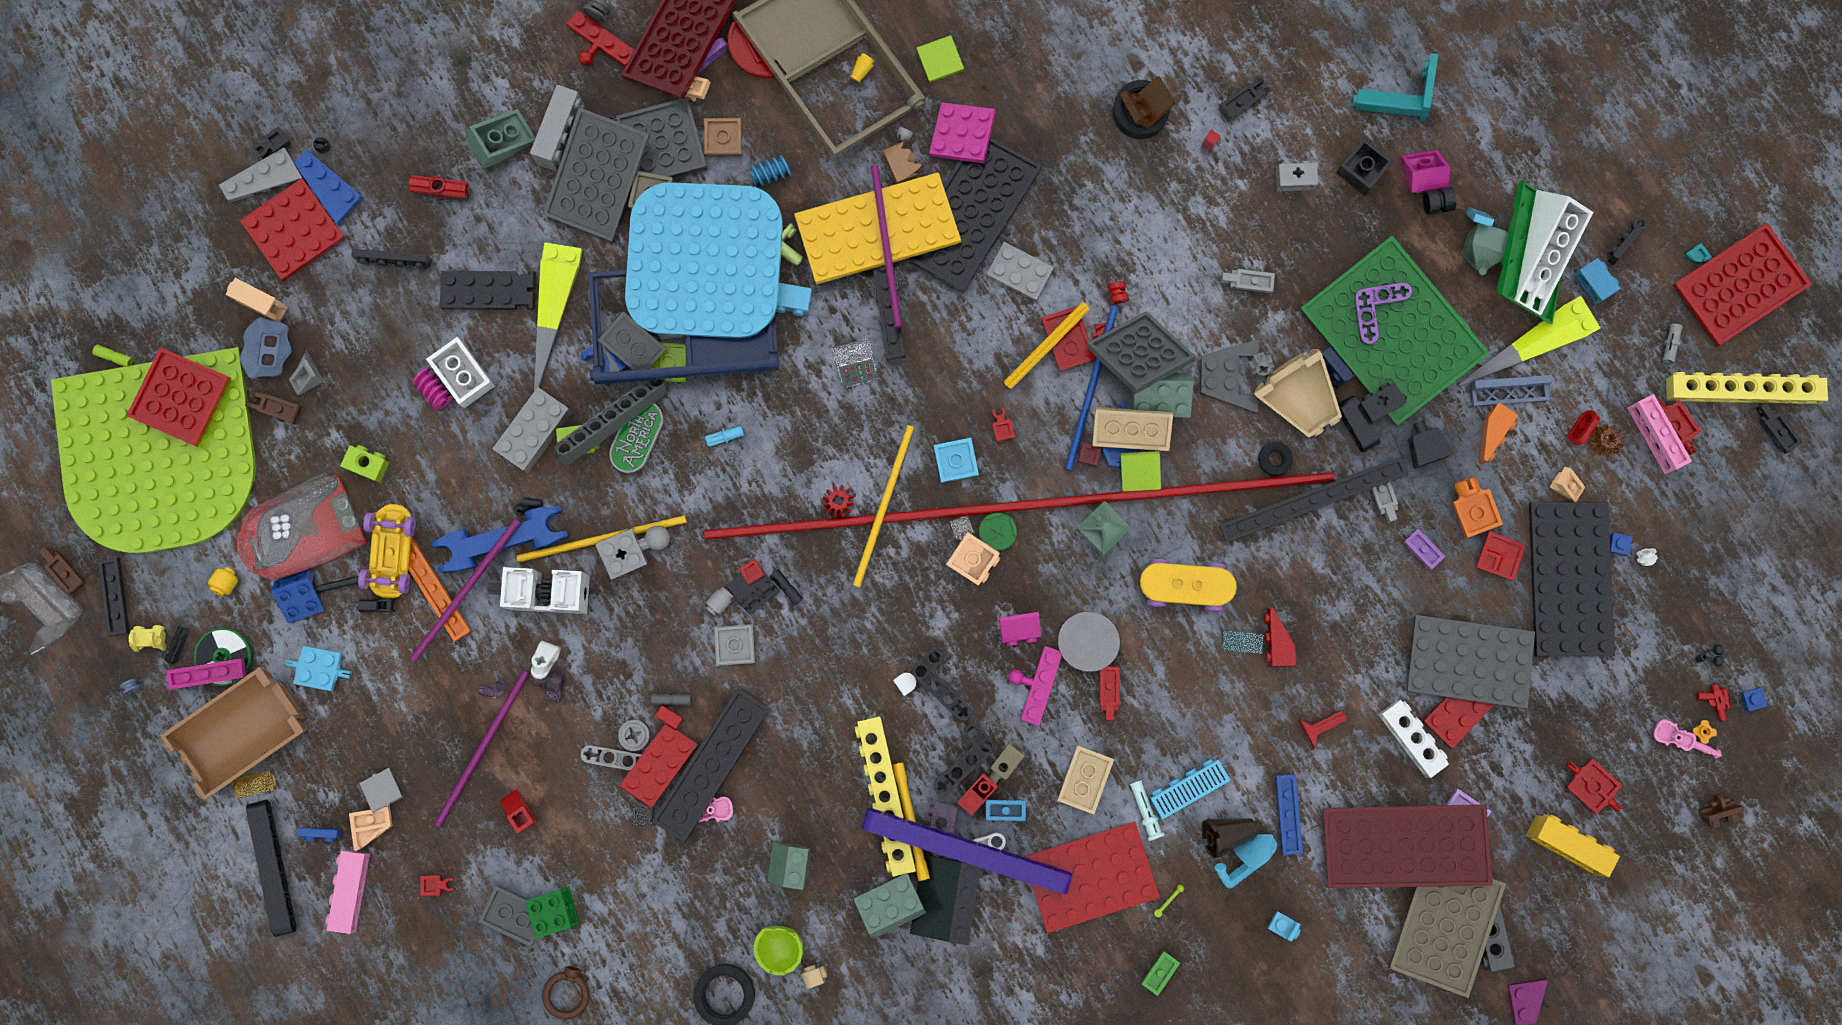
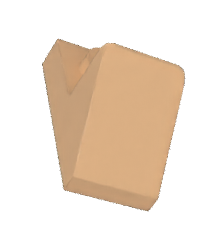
[685,77,711,102]
[1550,467,1585,502]

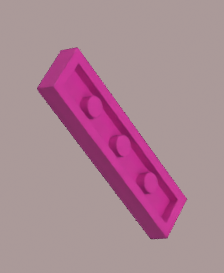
[166,658,247,690]

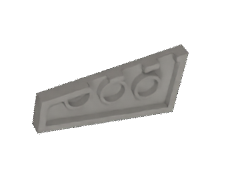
[219,147,304,202]

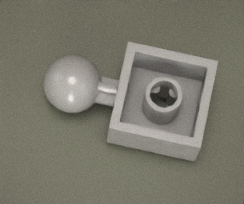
[595,526,670,580]

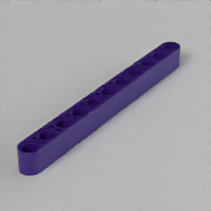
[861,808,1073,894]

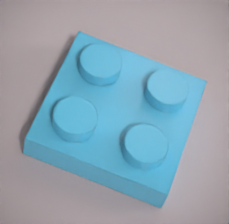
[934,438,979,483]

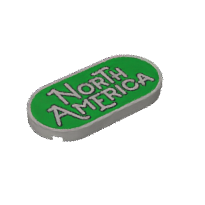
[609,404,664,474]

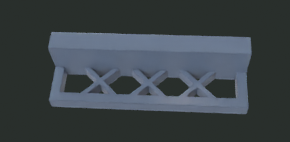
[1470,375,1552,407]

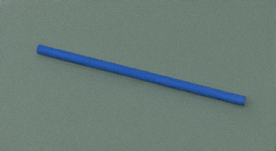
[1065,305,1119,471]

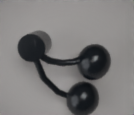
[1695,645,1724,666]

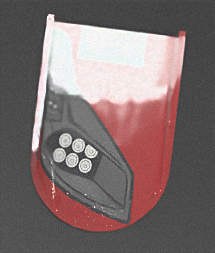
[237,472,367,579]

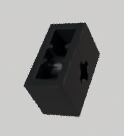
[1360,382,1407,423]

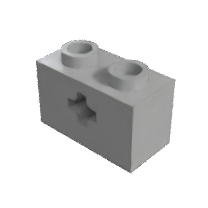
[1276,161,1318,192]

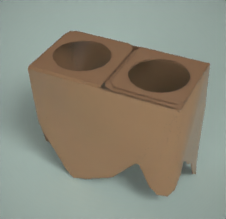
[883,139,924,184]

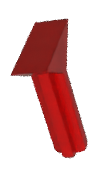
[1298,711,1346,749]

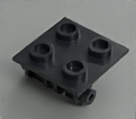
[726,567,780,615]

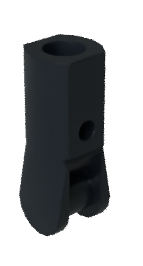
[358,599,395,613]

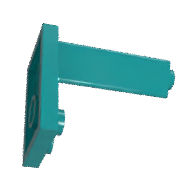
[1352,53,1438,121]

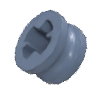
[120,678,141,695]

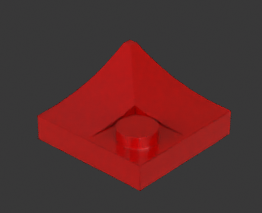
[1475,531,1525,581]

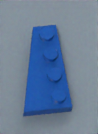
[294,149,363,225]

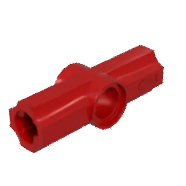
[409,175,469,199]

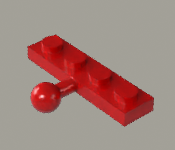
[566,10,634,67]

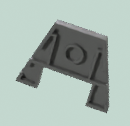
[1200,339,1259,414]

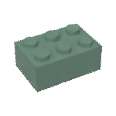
[1131,373,1193,417]
[854,873,926,939]

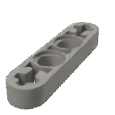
[581,745,642,770]

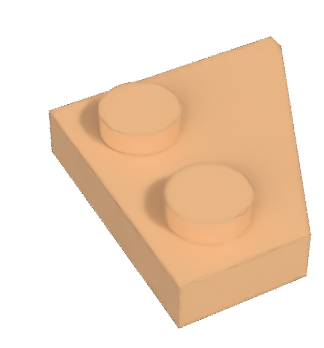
[349,806,393,851]

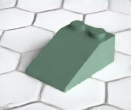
[465,109,535,169]

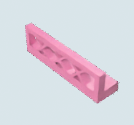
[1627,394,1692,474]

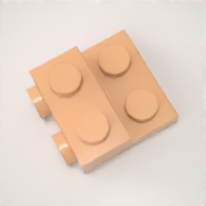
[946,532,1000,586]

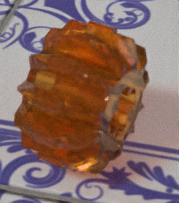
[1589,424,1625,457]

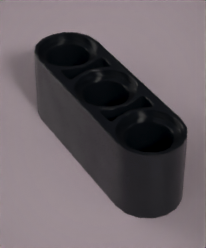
[1338,396,1381,453]

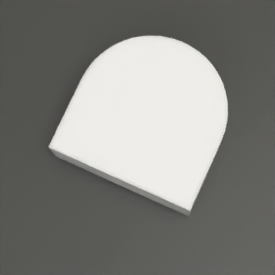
[893,673,916,696]

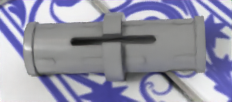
[1662,324,1683,364]

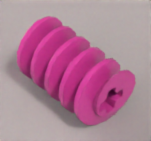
[413,367,454,410]

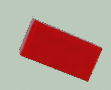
[1201,129,1221,152]
[656,706,684,729]

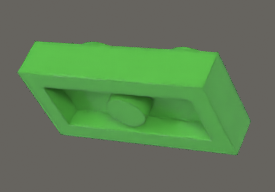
[1141,951,1180,996]

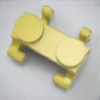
[129,625,167,652]

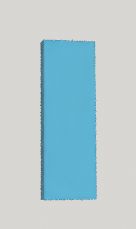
[1466,207,1494,226]

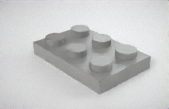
[986,242,1054,301]

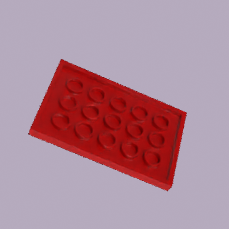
[1673,223,1812,347]
[1023,821,1160,933]

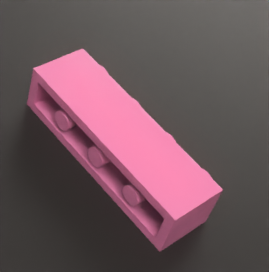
[326,850,370,934]

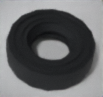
[1258,442,1293,476]

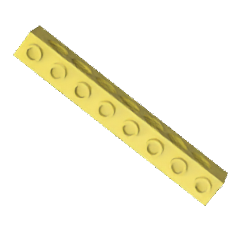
[1666,372,1828,404]
[855,717,916,877]

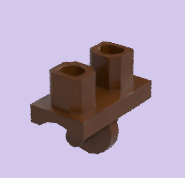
[1699,794,1744,829]

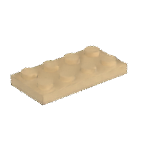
[1092,407,1173,451]

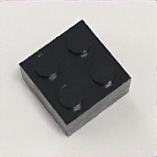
[1336,138,1393,196]

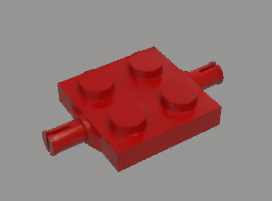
[1657,397,1702,456]
[1565,758,1623,814]

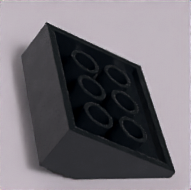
[910,855,981,945]

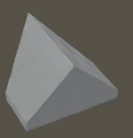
[289,350,324,395]

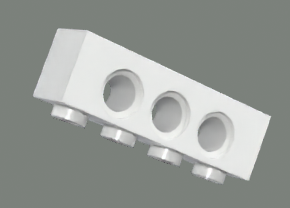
[1378,700,1449,778]

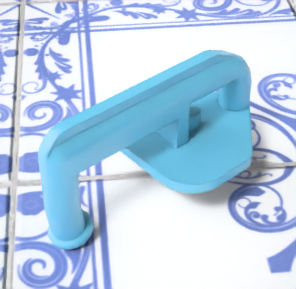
[1215,834,1277,888]

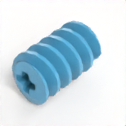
[750,155,791,188]

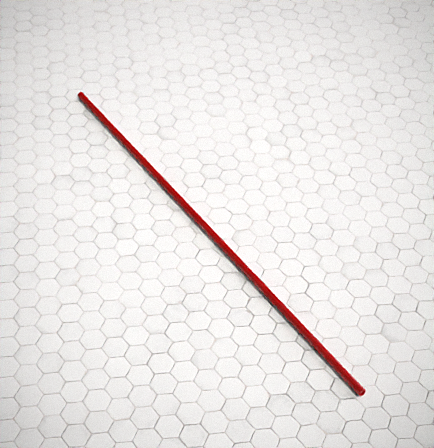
[704,472,1334,540]

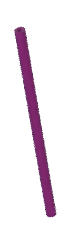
[871,165,902,328]
[409,518,521,663]
[434,670,530,827]

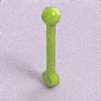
[1154,884,1184,917]

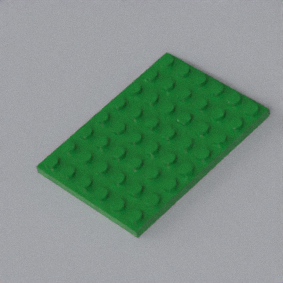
[1300,236,1490,426]

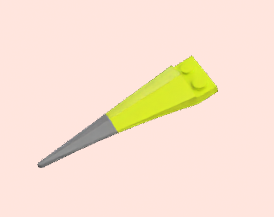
[534,243,583,391]
[1458,296,1600,386]

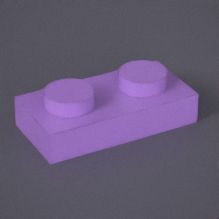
[1403,529,1446,570]

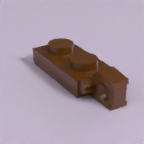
[39,547,86,595]

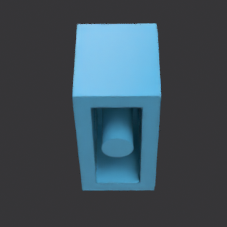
[1574,258,1621,305]
[985,800,1026,821]

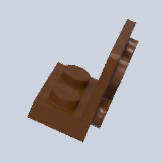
[1120,76,1175,128]

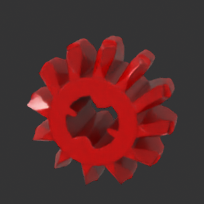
[823,485,855,518]

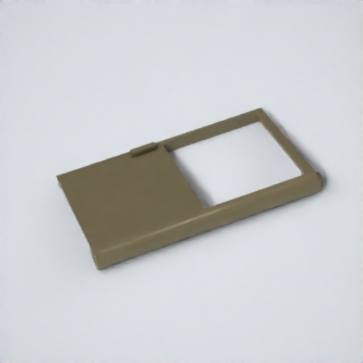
[732,0,926,158]

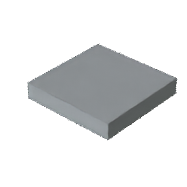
[714,624,755,666]

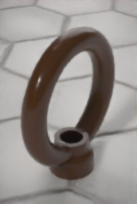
[542,966,590,1019]

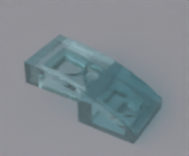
[1223,631,1264,654]

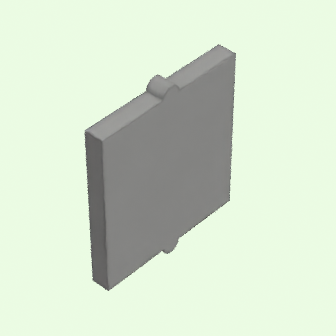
[360,768,403,813]

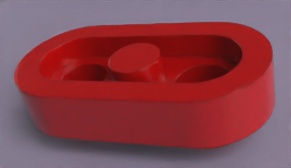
[1568,410,1600,445]

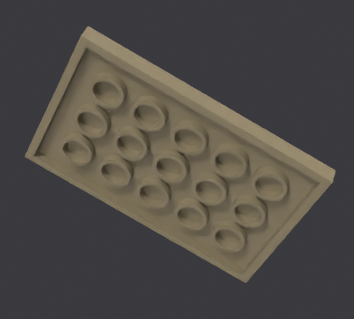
[1390,878,1506,998]

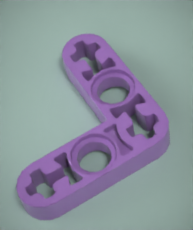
[1355,283,1412,345]

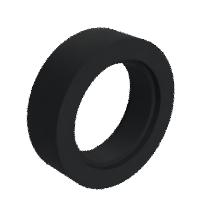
[1113,80,1170,139]
[694,964,755,1025]

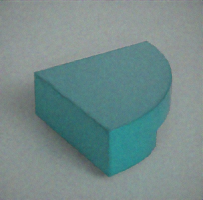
[1684,243,1712,263]

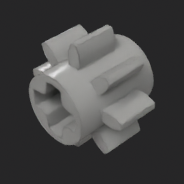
[1249,352,1274,377]

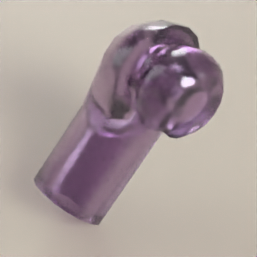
[479,680,508,698]

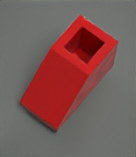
[957,773,998,816]
[500,789,539,834]

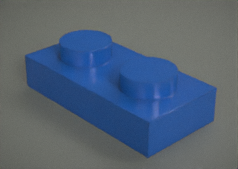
[297,827,343,842]

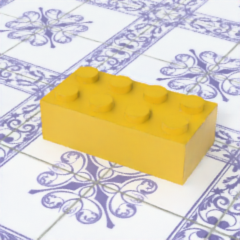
[1525,814,1620,877]

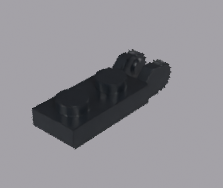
[1219,78,1271,121]

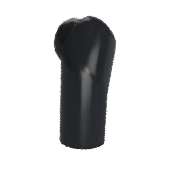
[514,498,543,516]

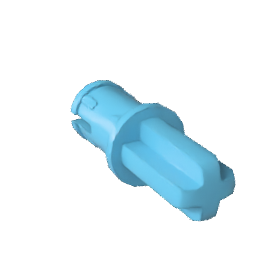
[705,425,744,446]

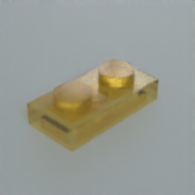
[232,770,276,799]

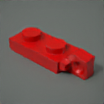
[1099,666,1120,721]

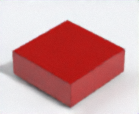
[738,559,765,585]

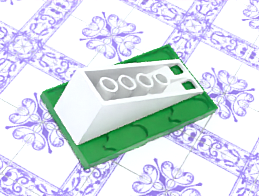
[1497,181,1593,324]

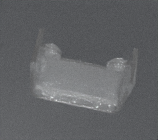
[0,562,82,654]

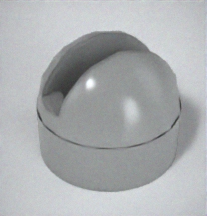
[897,127,913,142]

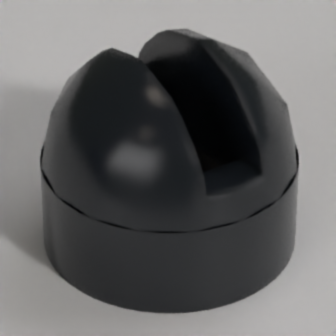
[313,137,330,154]

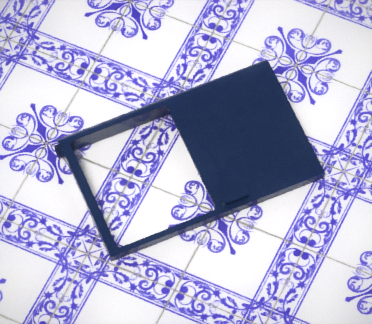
[589,269,779,385]

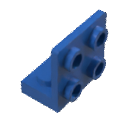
[271,569,324,623]

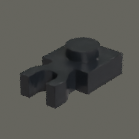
[253,127,291,159]

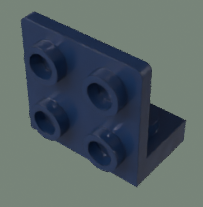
[1321,346,1355,389]

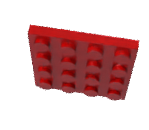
[240,178,346,281]
[126,347,231,447]

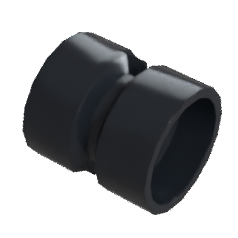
[1423,187,1457,215]

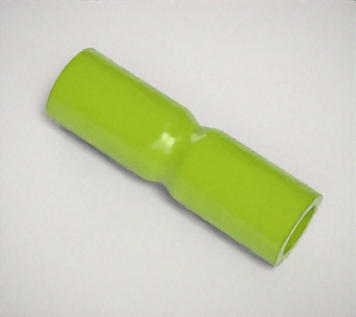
[92,344,134,367]

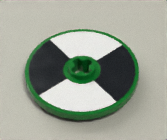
[194,628,252,686]

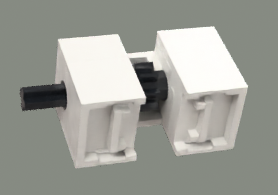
[487,567,590,614]

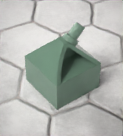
[1462,223,1509,275]
[1075,501,1132,557]

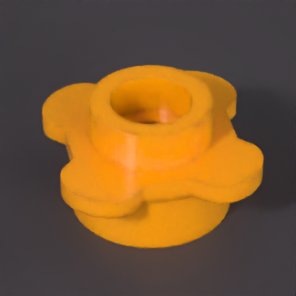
[1693,720,1717,744]

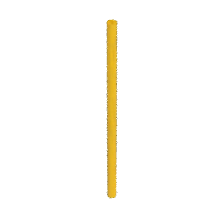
[853,425,914,588]
[516,515,687,563]

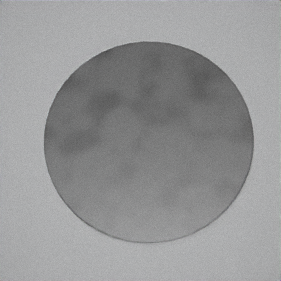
[1058,612,1120,672]

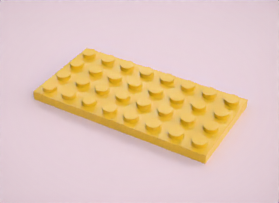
[794,172,961,285]

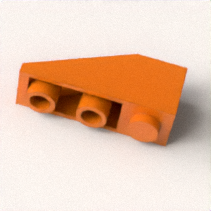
[1478,402,1518,465]

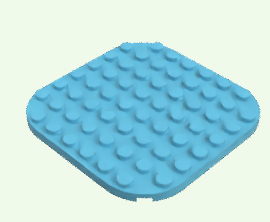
[625,183,783,338]

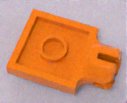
[1452,477,1503,538]

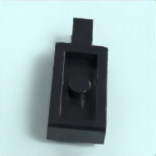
[1608,217,1648,265]
[1756,403,1803,454]

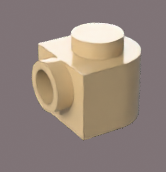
[801,964,828,989]

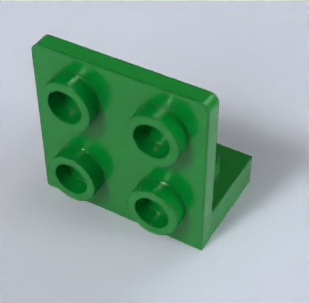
[525,886,580,939]

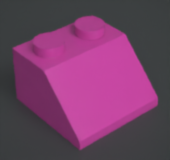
[1401,150,1450,193]
[999,612,1041,646]

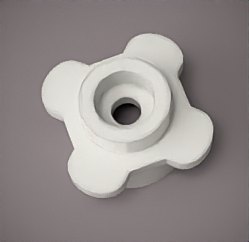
[1636,548,1658,566]

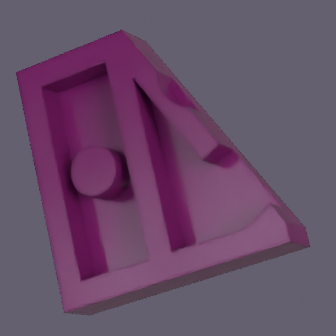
[1507,979,1547,1025]

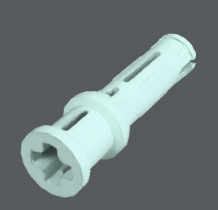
[1130,780,1165,841]

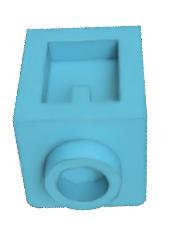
[1267,911,1301,942]

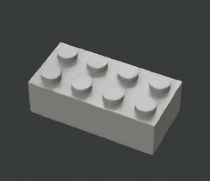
[530,85,586,172]
[492,387,573,474]

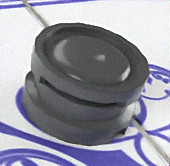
[582,0,612,22]

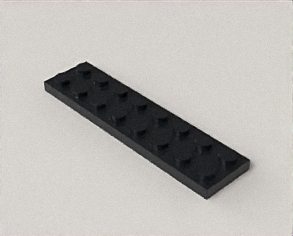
[651,688,770,843]

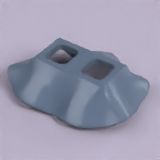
[240,317,292,379]

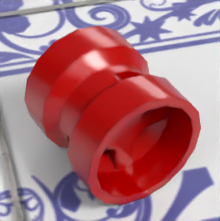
[1107,281,1130,305]

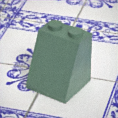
[767,842,812,890]

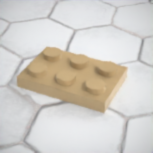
[1057,745,1114,815]

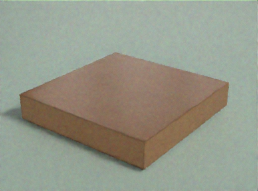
[704,118,742,156]

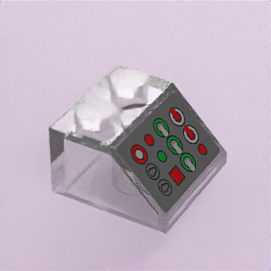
[832,339,879,389]

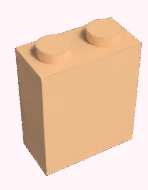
[226,278,288,322]

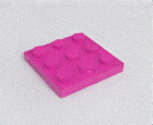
[929,102,996,163]

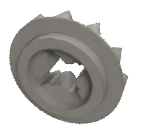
[618,720,650,751]

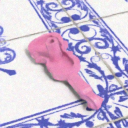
[1653,719,1722,759]
[699,797,733,823]

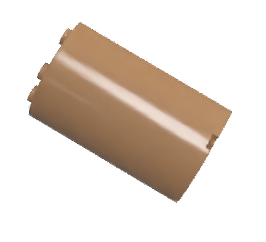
[160,667,307,800]

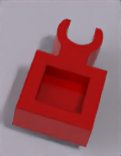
[992,407,1015,443]
[420,875,456,896]

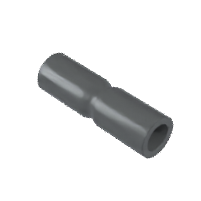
[651,694,692,706]

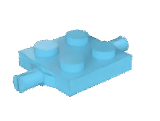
[285,646,352,692]

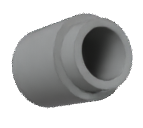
[705,587,733,615]

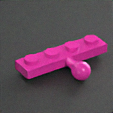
[1008,646,1062,726]

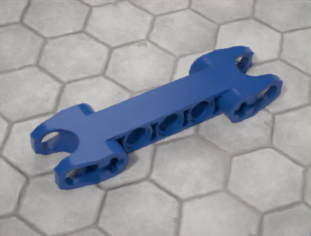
[431,506,570,573]

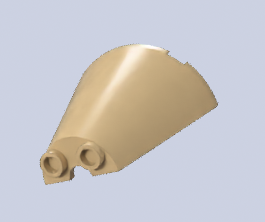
[1254,349,1342,437]

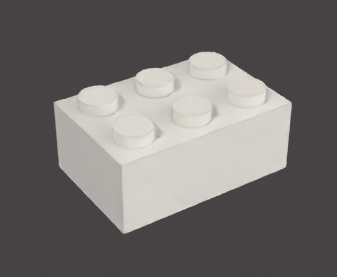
[426,337,495,408]

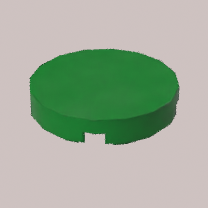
[979,513,1017,551]

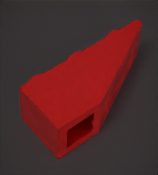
[1264,608,1296,667]

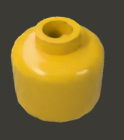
[208,567,238,597]

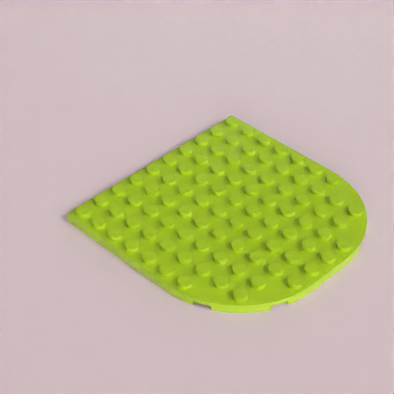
[51,347,256,554]

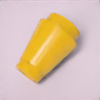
[850,53,874,83]

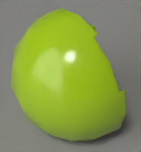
[753,926,804,975]

